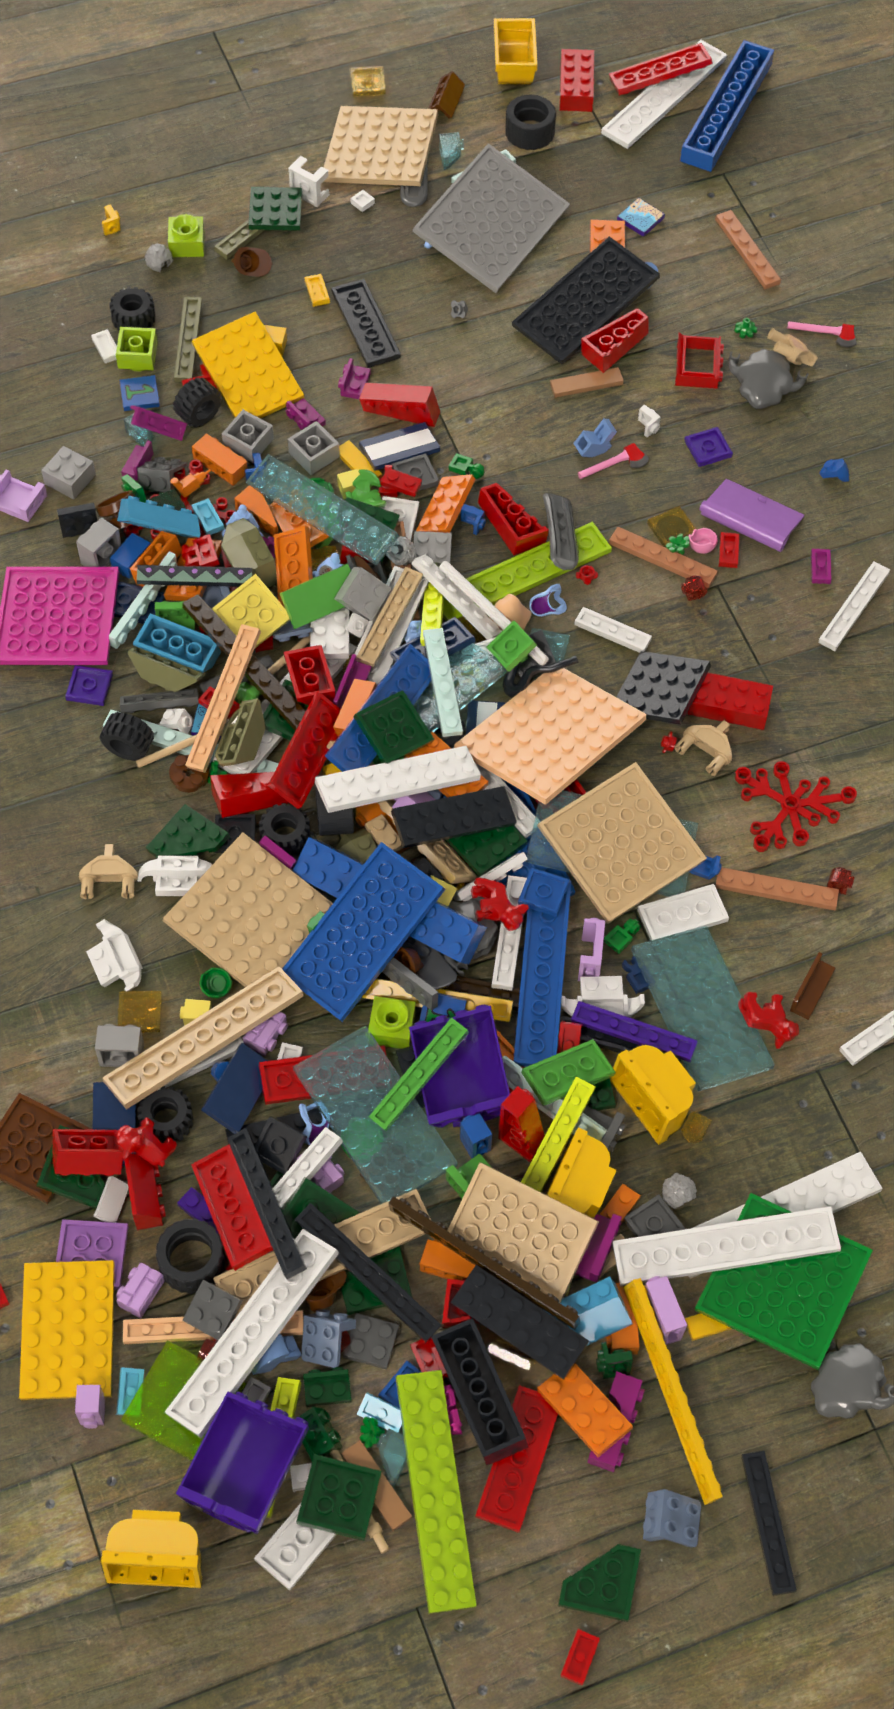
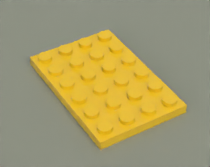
[192,311,304,419]
[19,1260,115,1400]

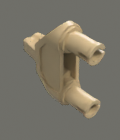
[767,328,818,366]
[674,721,732,776]
[79,844,138,899]

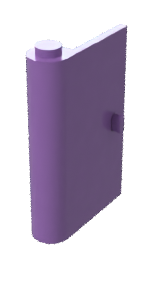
[699,479,804,552]

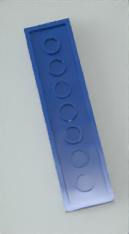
[325,644,432,772]

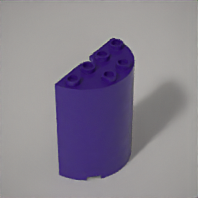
[409,1005,510,1128]
[176,1391,309,1534]

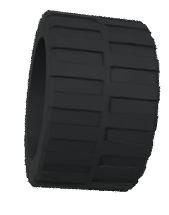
[505,94,556,150]
[315,775,354,836]
[156,1219,225,1294]

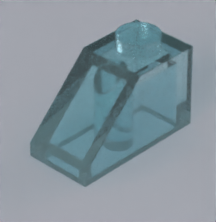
[439,132,464,171]
[124,413,154,447]
[377,1429,407,1487]

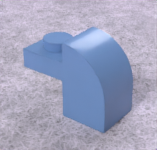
[573,418,617,457]
[252,1334,301,1375]

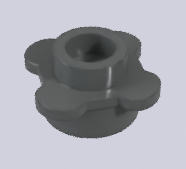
[451,300,468,318]

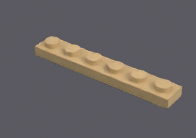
[357,567,423,668]

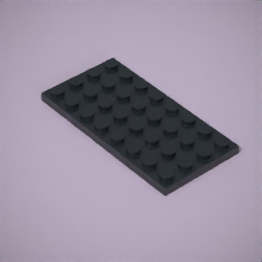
[512,236,660,365]

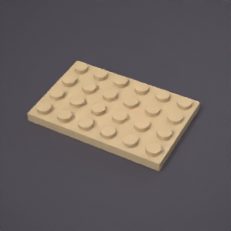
[447,1162,599,1303]

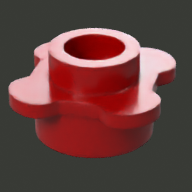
[576,565,598,585]
[661,731,677,754]

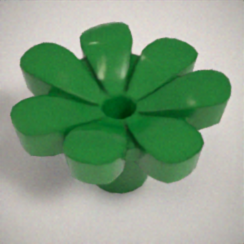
[734,318,757,338]
[666,534,690,555]
[208,760,227,786]
[360,1417,385,1448]

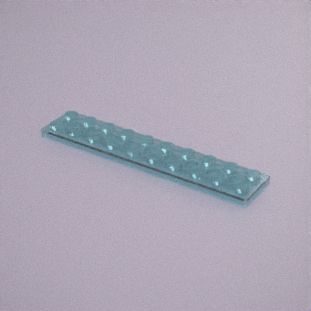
[246,454,399,565]

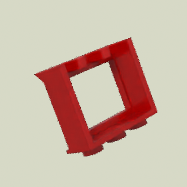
[675,332,724,389]

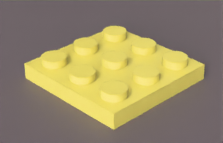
[212,574,290,648]

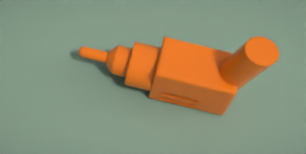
[170,469,211,497]

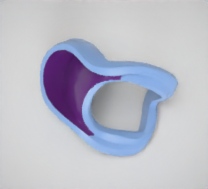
[529,584,567,617]
[299,1103,330,1145]

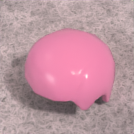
[688,528,718,554]

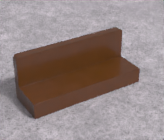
[428,71,465,119]
[790,952,835,1020]

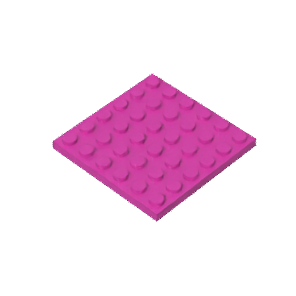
[0,567,120,665]

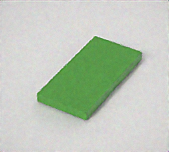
[279,564,351,629]
[521,1039,616,1106]

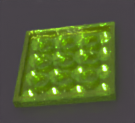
[121,1340,246,1461]

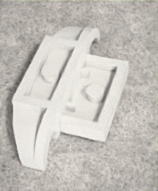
[137,856,212,896]
[86,919,143,992]
[561,976,645,1017]

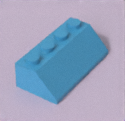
[117,496,200,538]
[133,613,221,673]
[544,1277,633,1345]

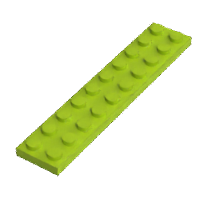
[443,522,612,621]
[395,1370,477,1614]

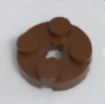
[169,755,209,793]

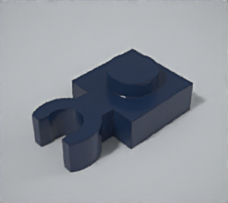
[622,956,655,994]

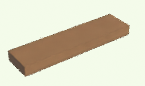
[550,367,624,398]
[341,1440,412,1531]

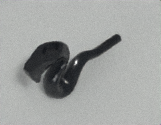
[480,656,579,698]

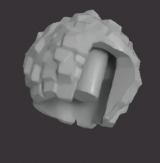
[145,243,173,272]
[386,536,416,566]
[662,1173,697,1209]

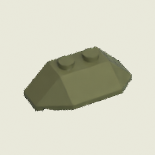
[221,518,277,588]
[128,646,205,692]
[215,698,266,767]
[336,827,377,863]

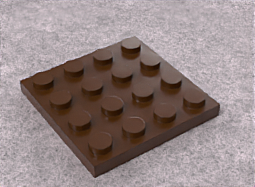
[0,1093,92,1204]

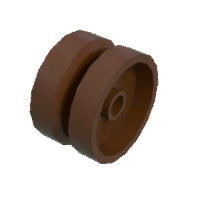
[95,490,135,529]

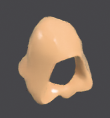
[489,594,532,631]

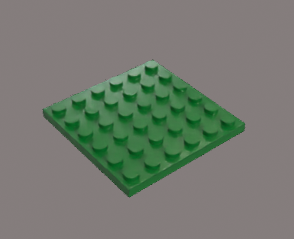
[695,1193,873,1370]

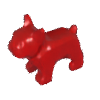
[471,877,529,931]
[738,992,799,1049]
[116,1117,177,1167]

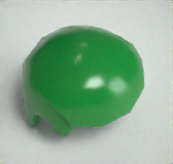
[199,967,232,999]

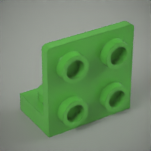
[446,1154,492,1199]

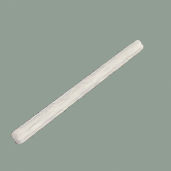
[439,561,549,666]

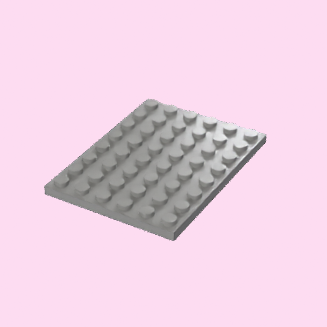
[413,143,570,293]

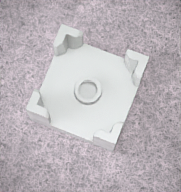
[289,156,329,207]

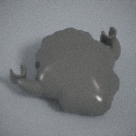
[728,349,808,409]
[444,897,498,977]
[811,1339,894,1419]

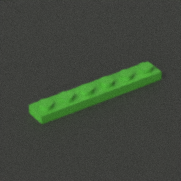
[369,1017,469,1132]

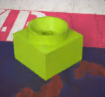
[168,214,205,257]
[116,327,158,371]
[368,996,416,1049]

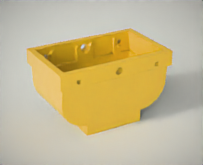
[494,18,537,84]
[610,1045,696,1145]
[546,1127,617,1219]
[101,1510,202,1588]

